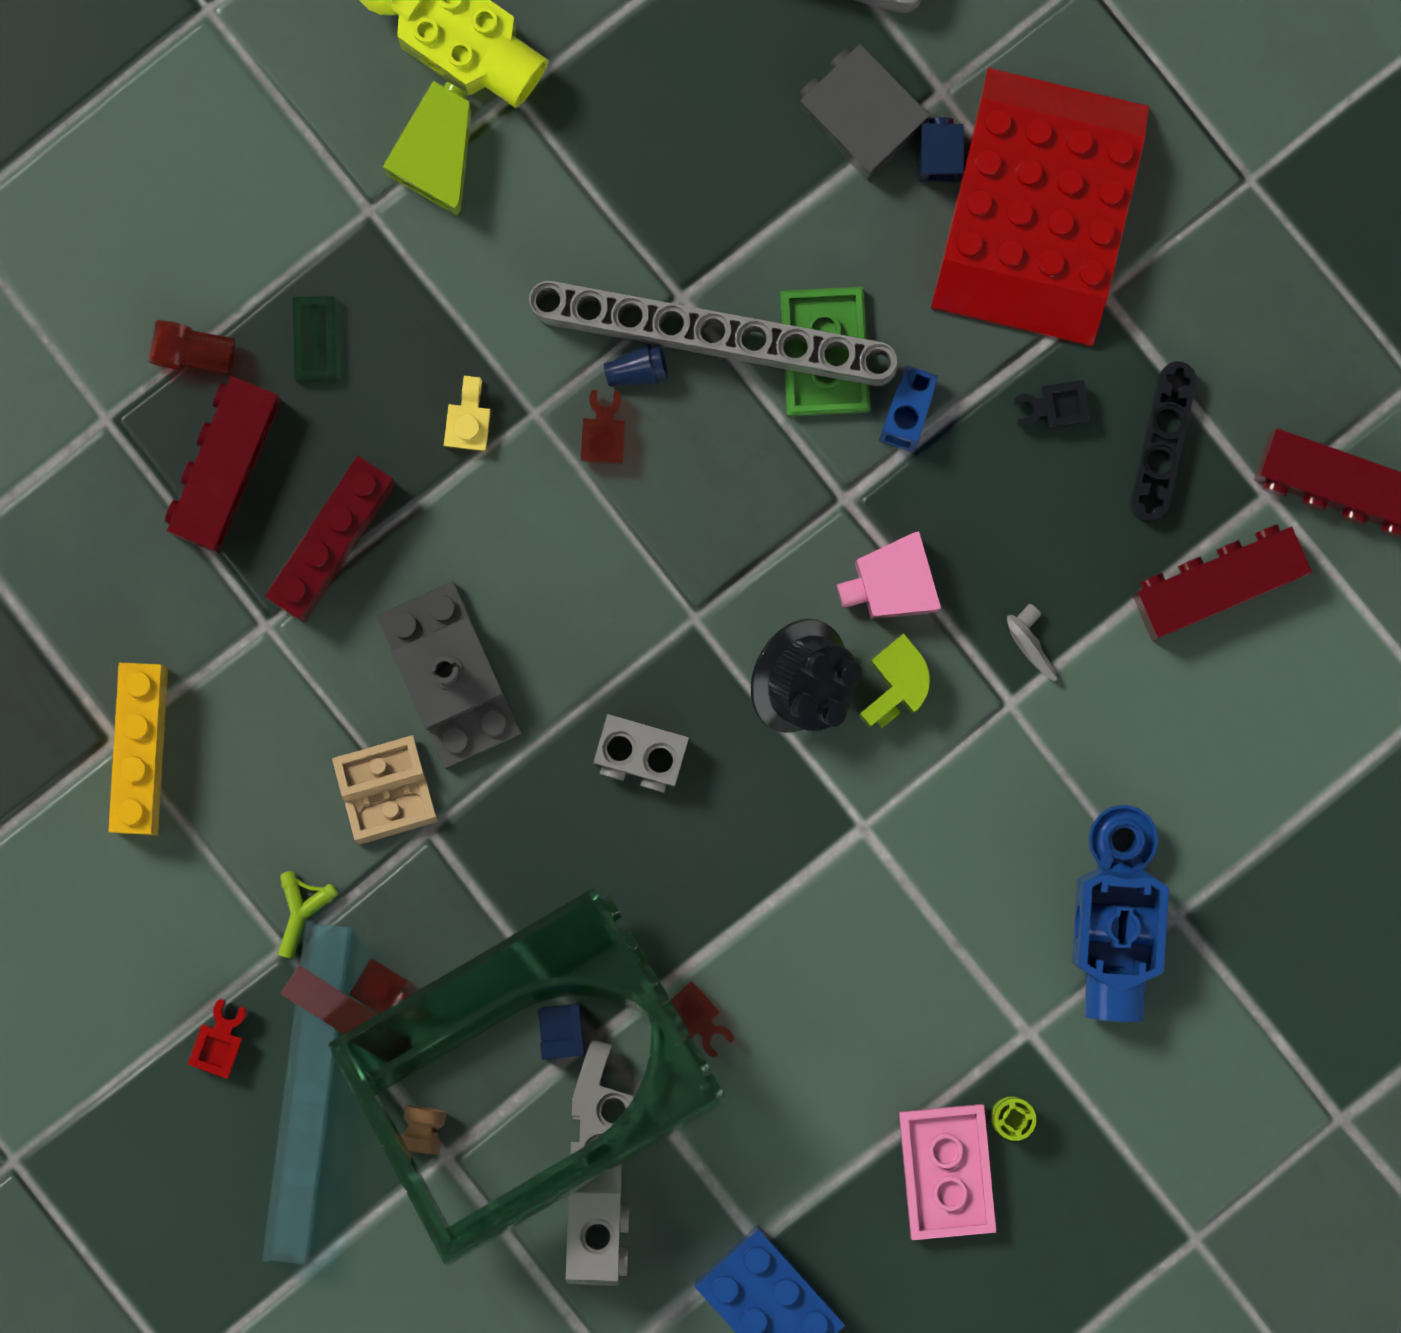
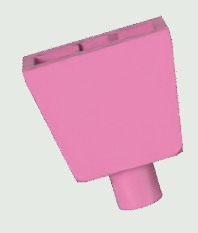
[836,531,941,619]

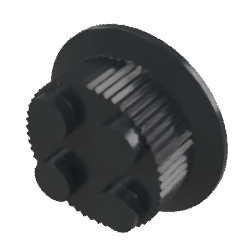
[751,619,861,733]

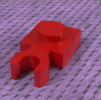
[187,998,247,1079]

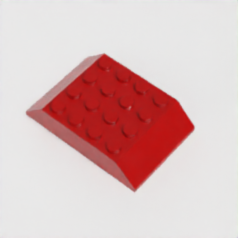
[931,68,1149,347]

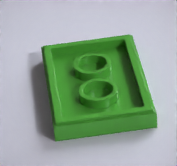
[780,287,871,417]

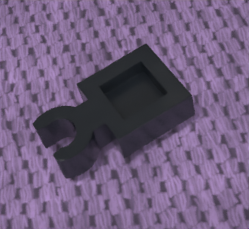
[1013,380,1090,429]

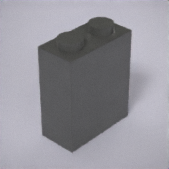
[799,44,930,181]

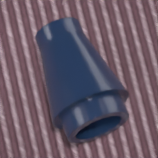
[604,343,668,387]

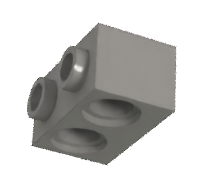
[593,714,689,793]

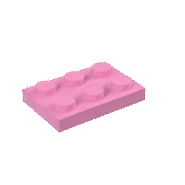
[899,1104,996,1240]

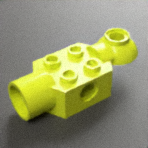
[359,0,549,108]

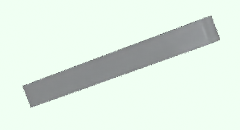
[529,281,897,386]

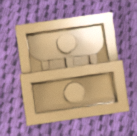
[332,735,438,845]

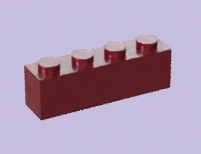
[164,376,282,554]
[1254,428,1401,539]
[264,455,396,623]
[1132,524,1312,641]

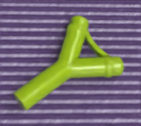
[277,871,338,959]

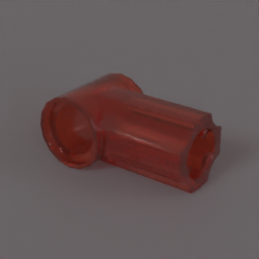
[147,320,236,375]

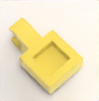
[444,376,491,452]

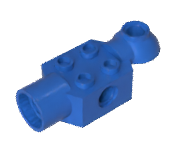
[1072,805,1169,1022]

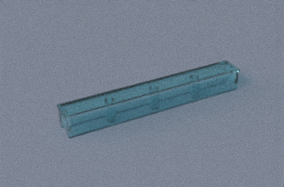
[262,920,352,1264]

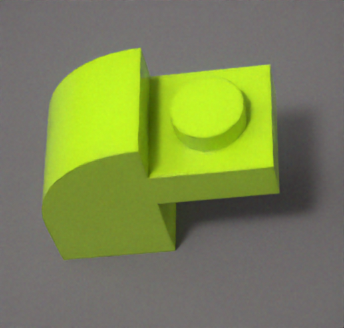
[858,634,930,728]

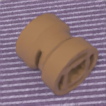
[398,1105,447,1155]

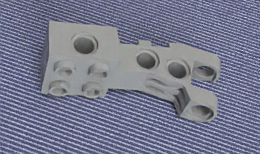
[566,1039,673,1286]

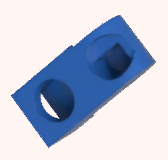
[879,365,938,453]

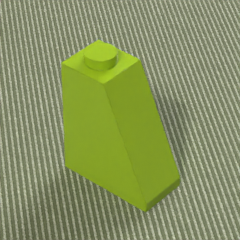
[382,81,472,216]

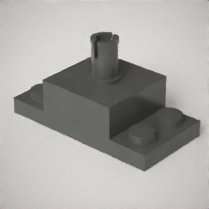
[376,581,522,769]

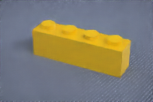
[108,662,168,835]

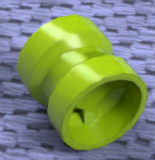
[991,1096,1036,1141]

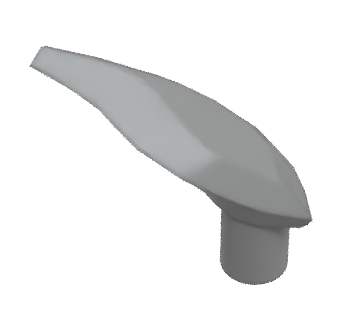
[1007,604,1058,681]

